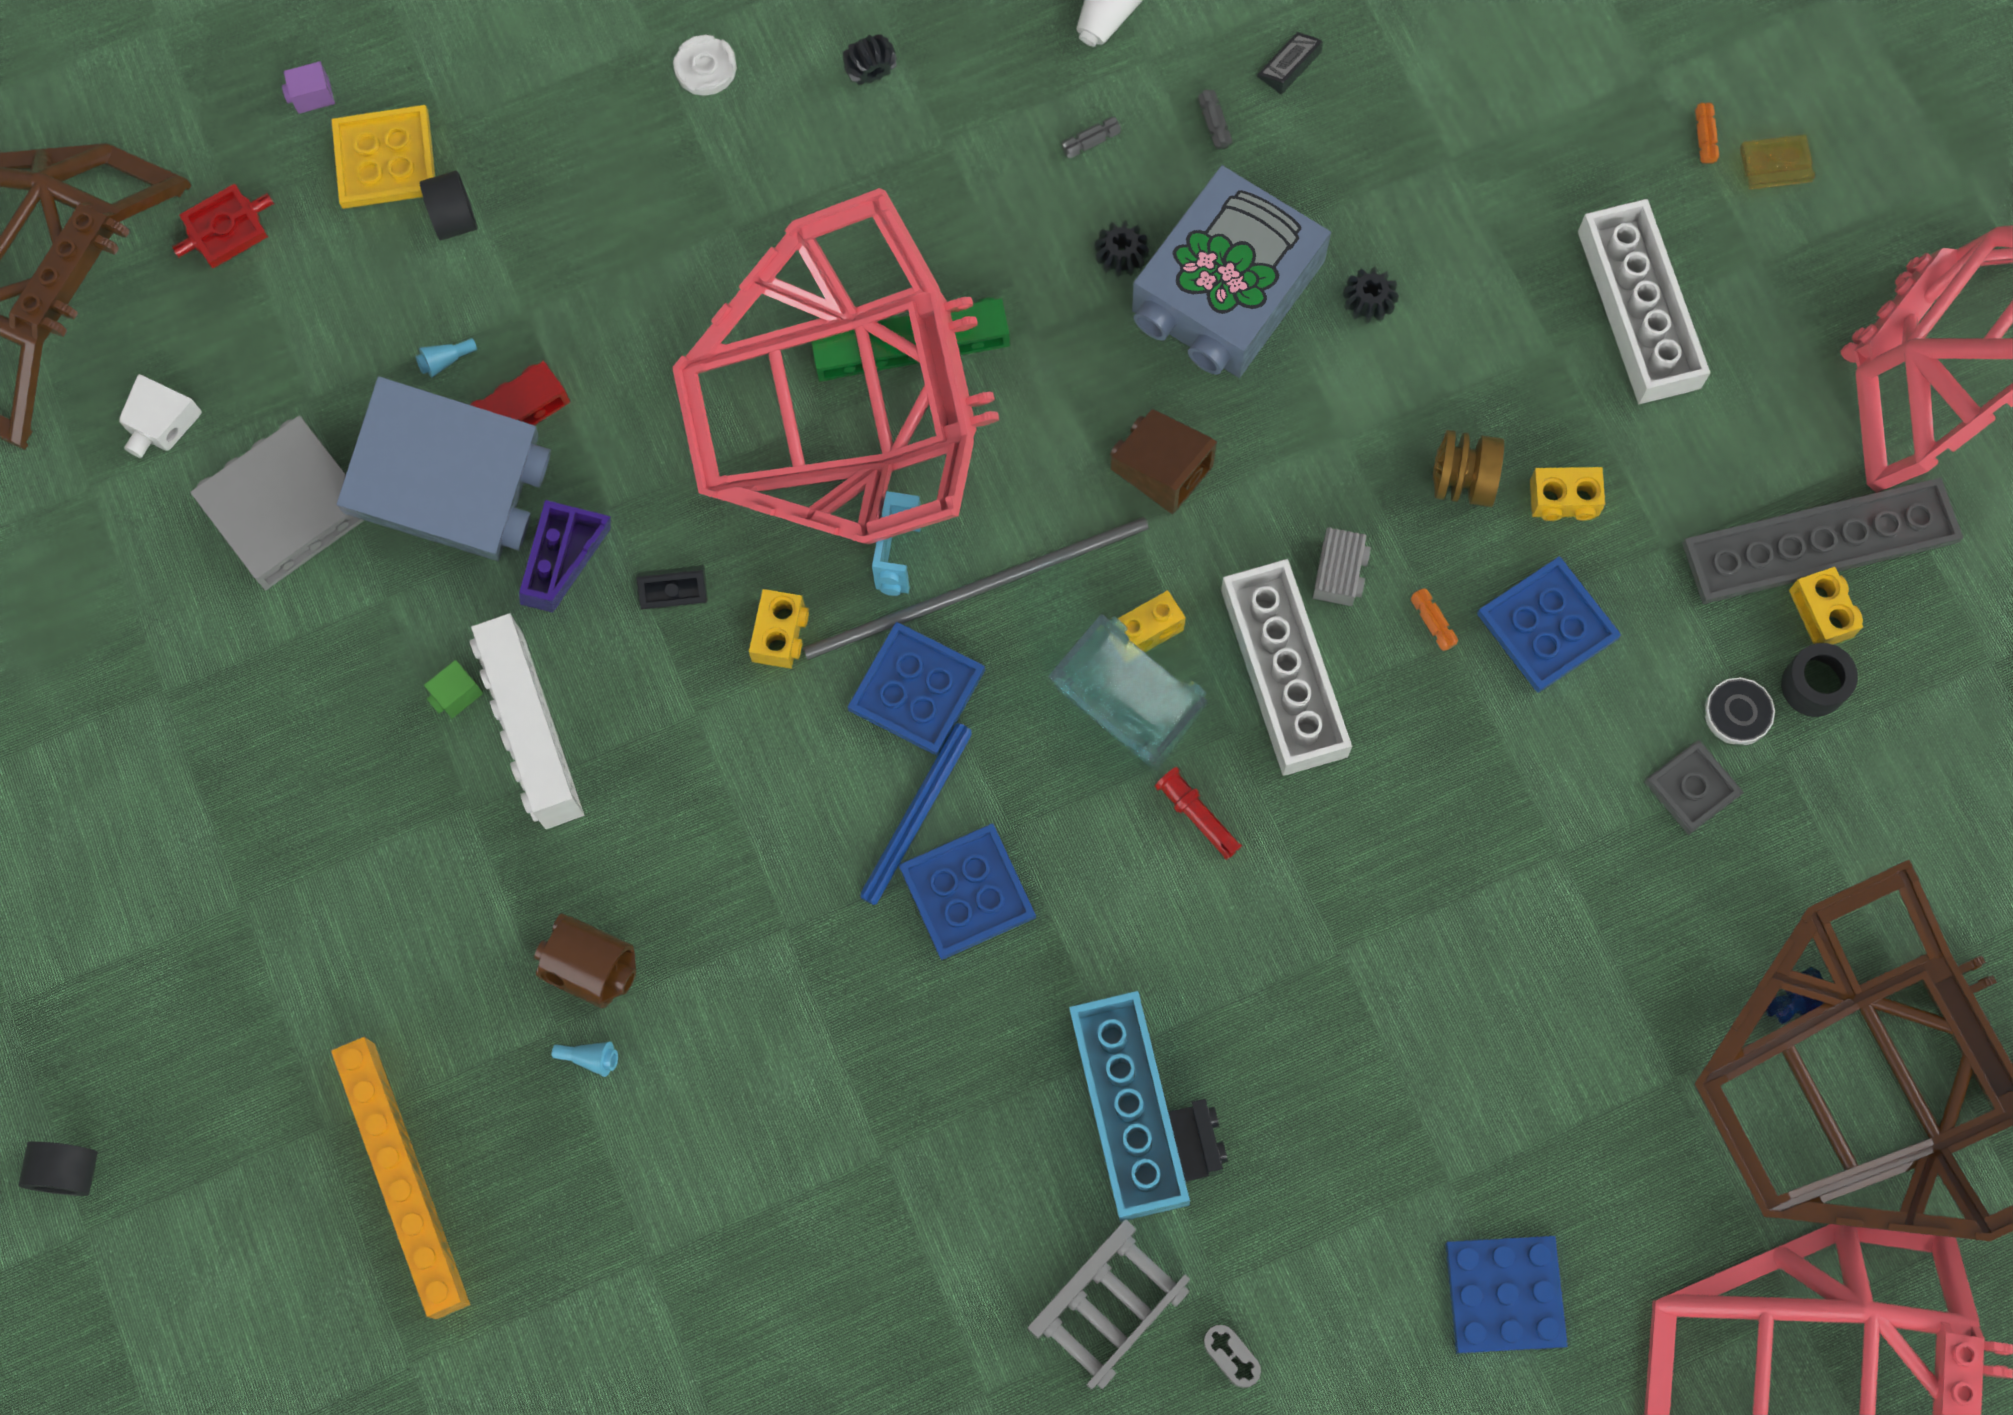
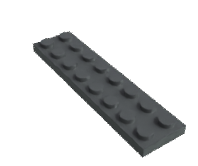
[1682,477,1963,604]

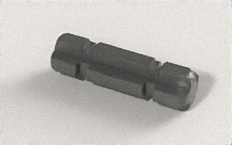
[1198,89,1232,149]
[1061,116,1121,158]

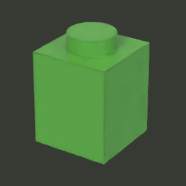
[424,660,483,719]

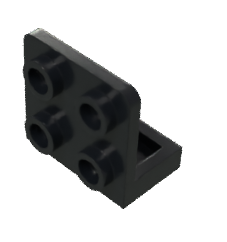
[1168,1098,1228,1182]

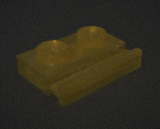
[1740,135,1816,189]

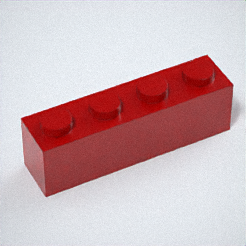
[470,361,570,426]

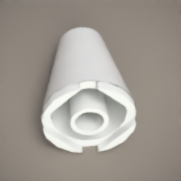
[1076,0,1143,47]

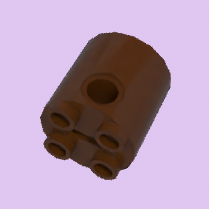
[534,913,636,1008]

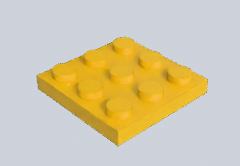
[332,105,435,209]

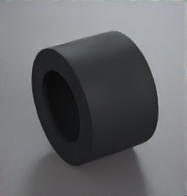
[420,170,477,241]
[1781,643,1858,717]
[18,1141,98,1196]

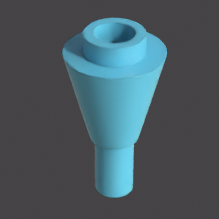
[415,338,477,378]
[552,1042,618,1077]

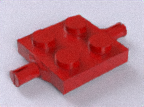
[172,183,274,269]

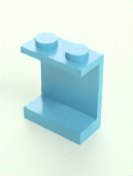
[872,491,921,596]

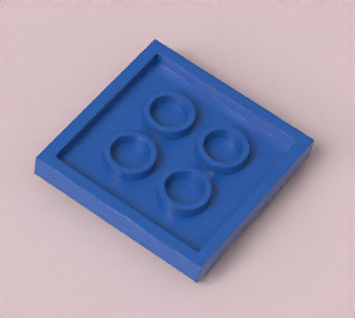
[1477,556,1621,693]
[847,622,985,756]
[899,823,1036,960]
[1445,1236,1568,1354]

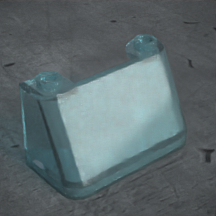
[1048,614,1208,771]

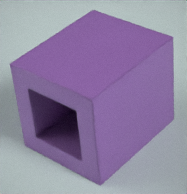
[282,61,335,114]

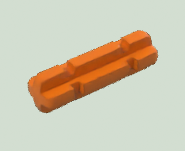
[1695,102,1719,164]
[1411,588,1458,651]

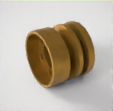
[1433,430,1504,507]

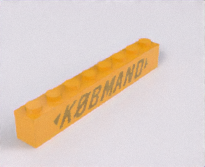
[331,1037,470,1319]

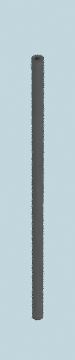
[803,517,1149,660]

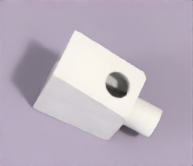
[119,374,202,458]

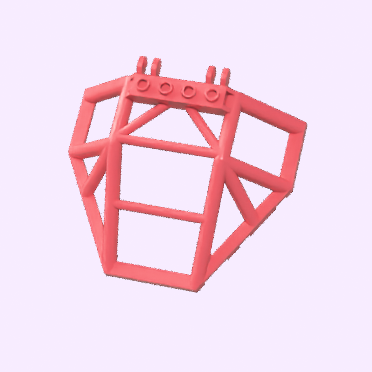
[672,188,999,544]
[1840,225,2013,493]
[1644,1224,2013,1415]

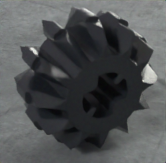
[842,34,897,84]
[1094,220,1149,277]
[1343,266,1399,324]

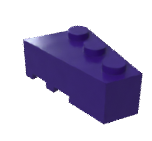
[519,500,611,612]

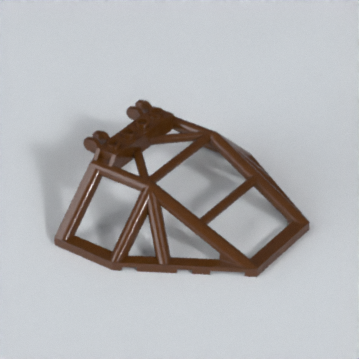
[0,143,192,450]
[1695,859,2013,1241]

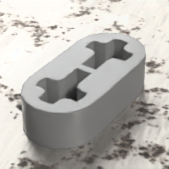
[1203,1325,1261,1388]

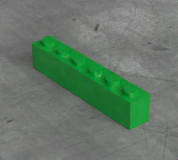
[811,297,1010,382]

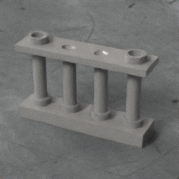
[1027,1219,1190,1391]

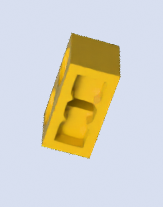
[1530,467,1605,521]
[1789,567,1863,644]
[749,589,809,669]
[1109,590,1186,663]

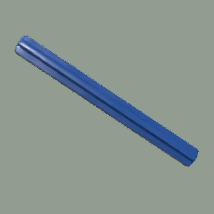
[860,723,972,905]

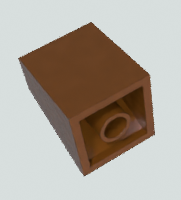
[1110,409,1217,515]

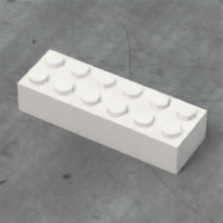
[1578,199,1710,405]
[1221,559,1352,776]
[470,613,585,829]

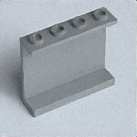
[190,415,364,591]

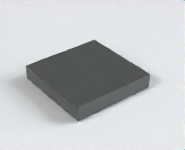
[1644,740,1744,835]

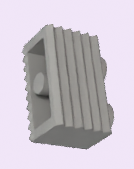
[1312,527,1371,606]

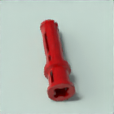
[1154,767,1242,860]

